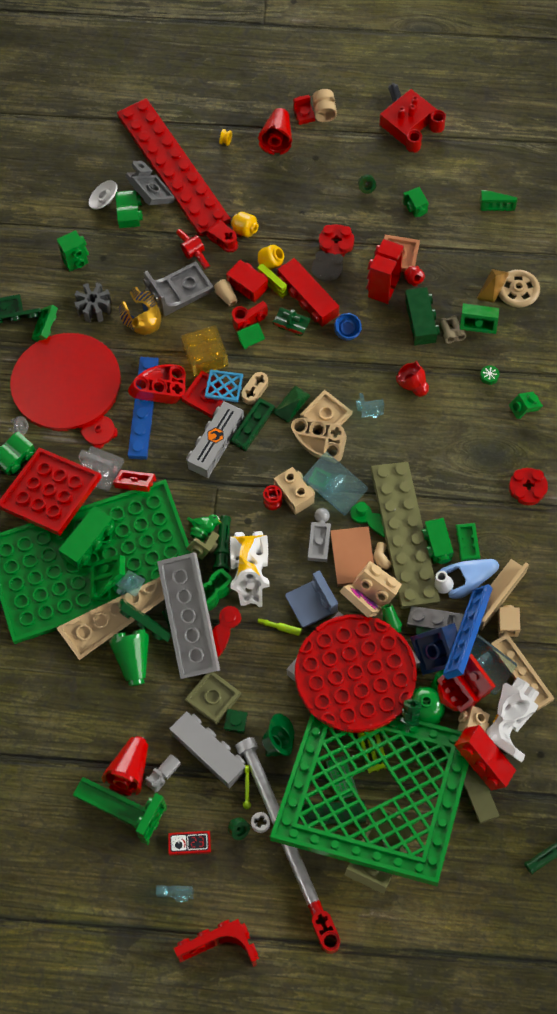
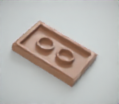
[330,526,374,587]

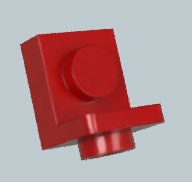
[293,95,315,125]

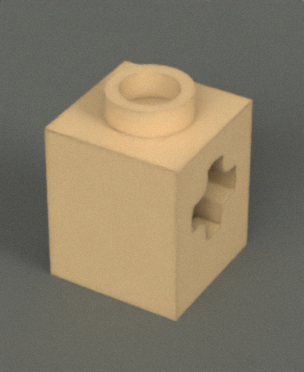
[497,605,520,637]

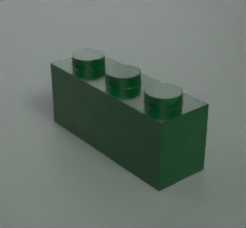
[405,287,440,346]

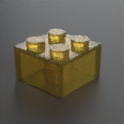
[181,325,228,377]

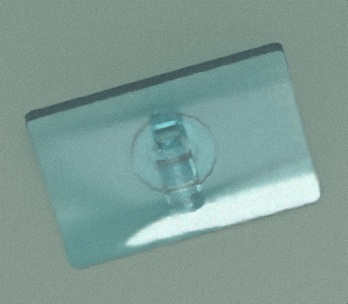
[303,452,368,515]
[470,634,517,695]

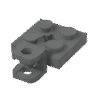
[126,161,175,205]

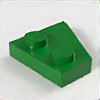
[90,555,126,601]

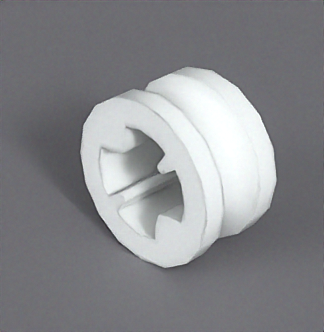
[251,812,270,833]

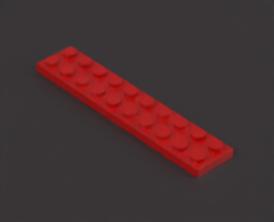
[117,98,231,238]

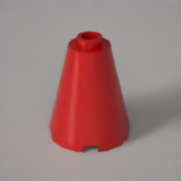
[258,108,292,155]
[101,736,148,796]

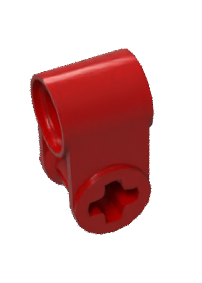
[205,220,238,253]

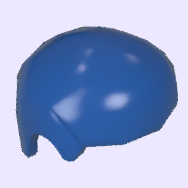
[334,313,362,341]

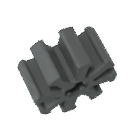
[75,283,112,323]

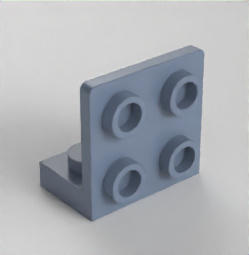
[285,570,338,628]

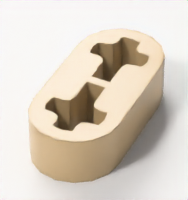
[242,372,268,405]

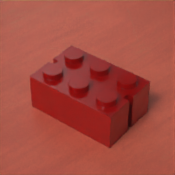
[366,239,404,304]

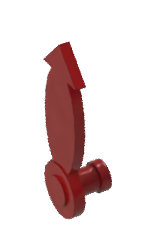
[212,606,241,658]

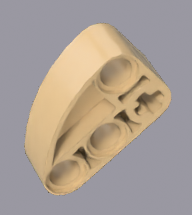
[291,418,347,464]

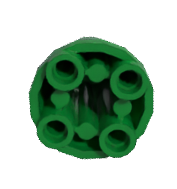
[109,629,149,686]

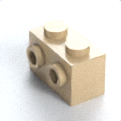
[274,467,315,515]
[352,561,402,607]

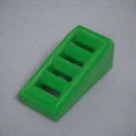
[480,190,517,211]

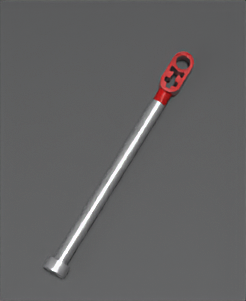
[236,737,340,954]

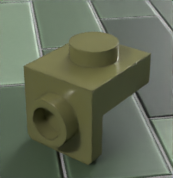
[187,531,219,560]

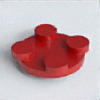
[80,416,118,450]

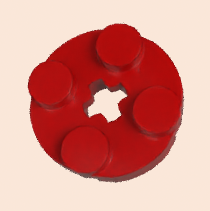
[319,224,354,258]
[509,468,548,505]

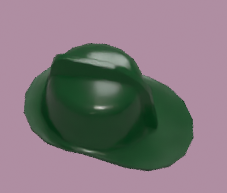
[262,713,295,757]

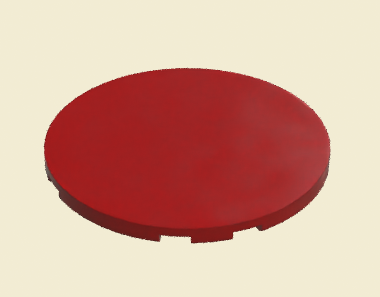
[10,333,121,431]
[295,614,417,733]

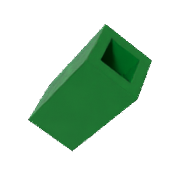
[421,518,454,564]

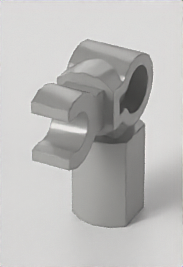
[146,754,181,793]

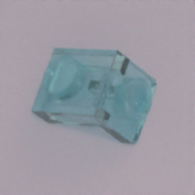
[356,393,384,418]
[116,570,145,596]

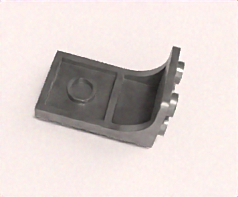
[143,261,214,317]

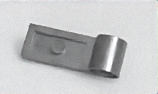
[407,606,464,631]

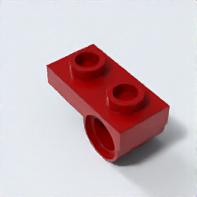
[232,301,268,331]

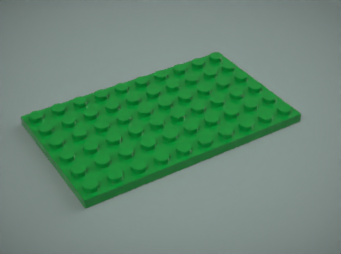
[0,479,191,644]

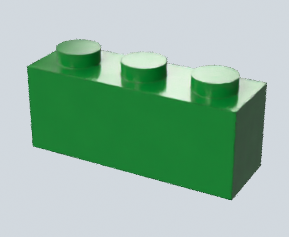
[58,506,115,570]

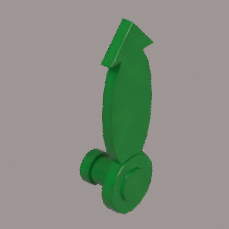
[350,502,385,538]

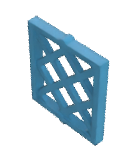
[205,370,243,402]

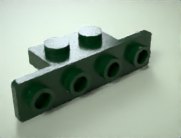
[0,294,42,324]

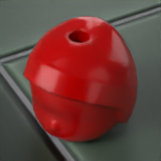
[404,266,425,286]

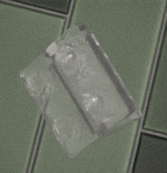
[78,446,124,491]

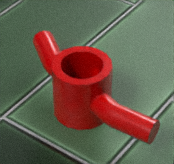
[176,229,210,270]

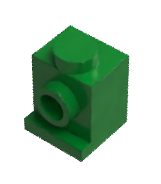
[403,187,429,217]

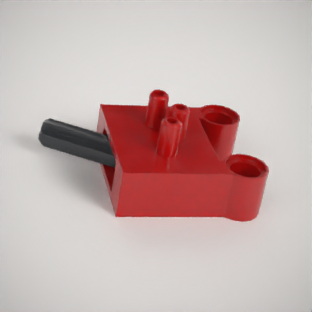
[379,83,446,153]

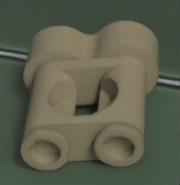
[439,316,466,344]

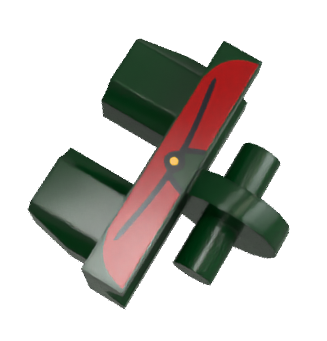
[273,307,310,336]

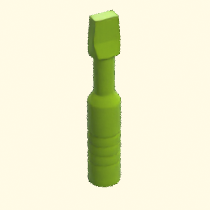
[258,618,302,636]

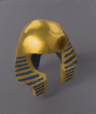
[118,287,161,335]

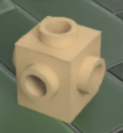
[458,706,490,732]

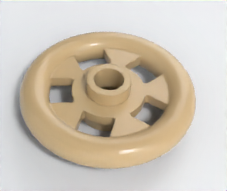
[498,270,540,307]

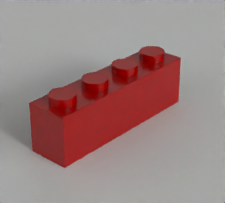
[277,258,339,327]

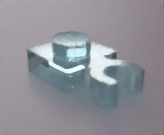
[156,885,194,902]

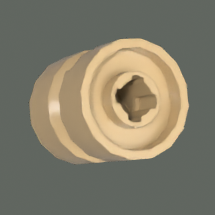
[312,89,337,122]

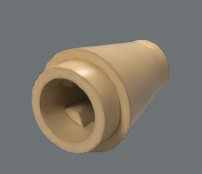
[214,279,238,307]

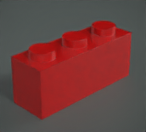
[454,725,516,791]

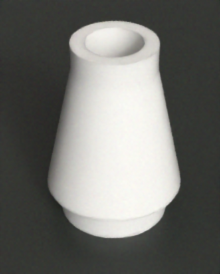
[434,571,454,594]

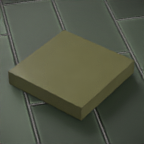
[185,672,242,725]

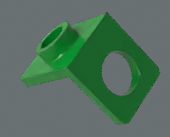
[236,323,265,349]

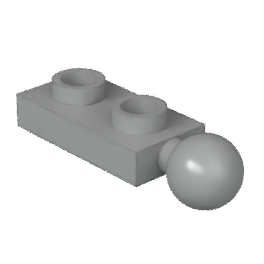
[308,508,331,562]

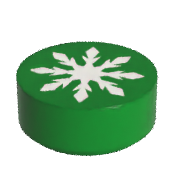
[480,365,499,385]

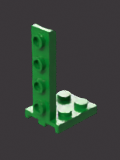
[72,777,167,845]

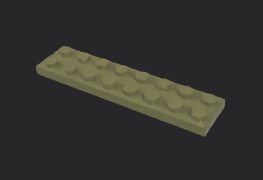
[370,462,440,609]

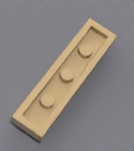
[490,633,554,711]

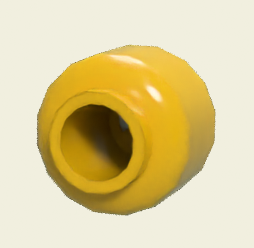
[231,212,258,237]
[258,245,284,270]

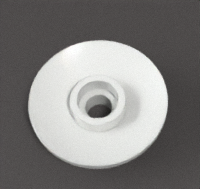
[89,180,117,210]

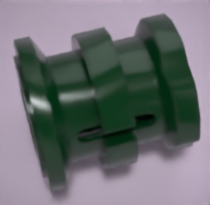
[399,699,422,726]

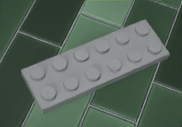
[157,553,220,679]

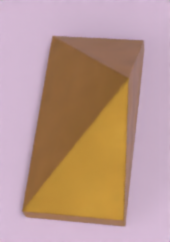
[477,269,509,303]

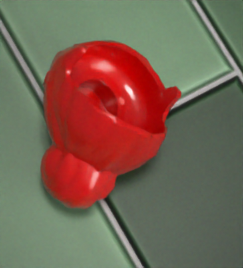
[396,361,429,397]

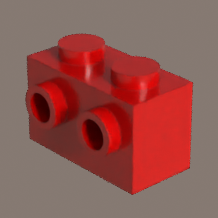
[226,260,268,303]

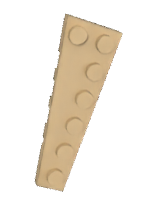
[57,577,164,660]

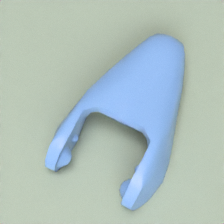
[438,559,499,599]

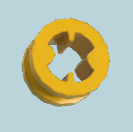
[219,129,232,146]

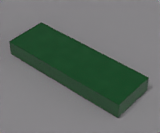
[230,398,275,451]

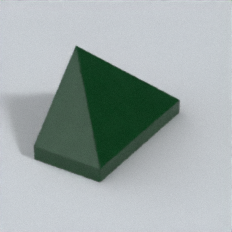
[273,386,310,423]

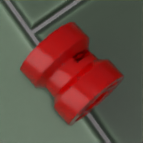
[263,485,282,510]

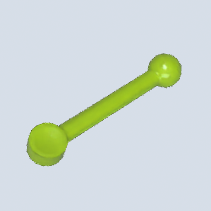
[243,765,251,809]

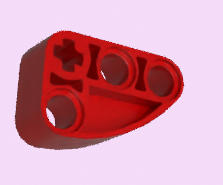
[128,364,185,404]

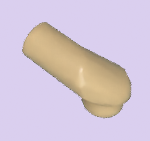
[373,542,391,570]

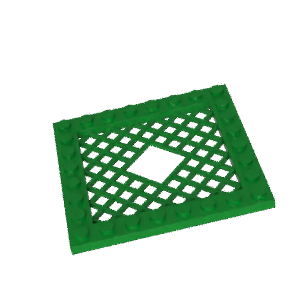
[270,714,469,887]

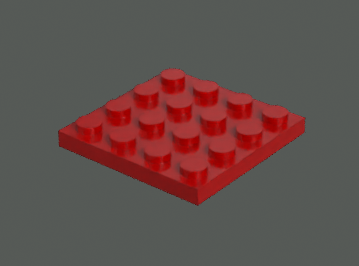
[0,448,102,536]

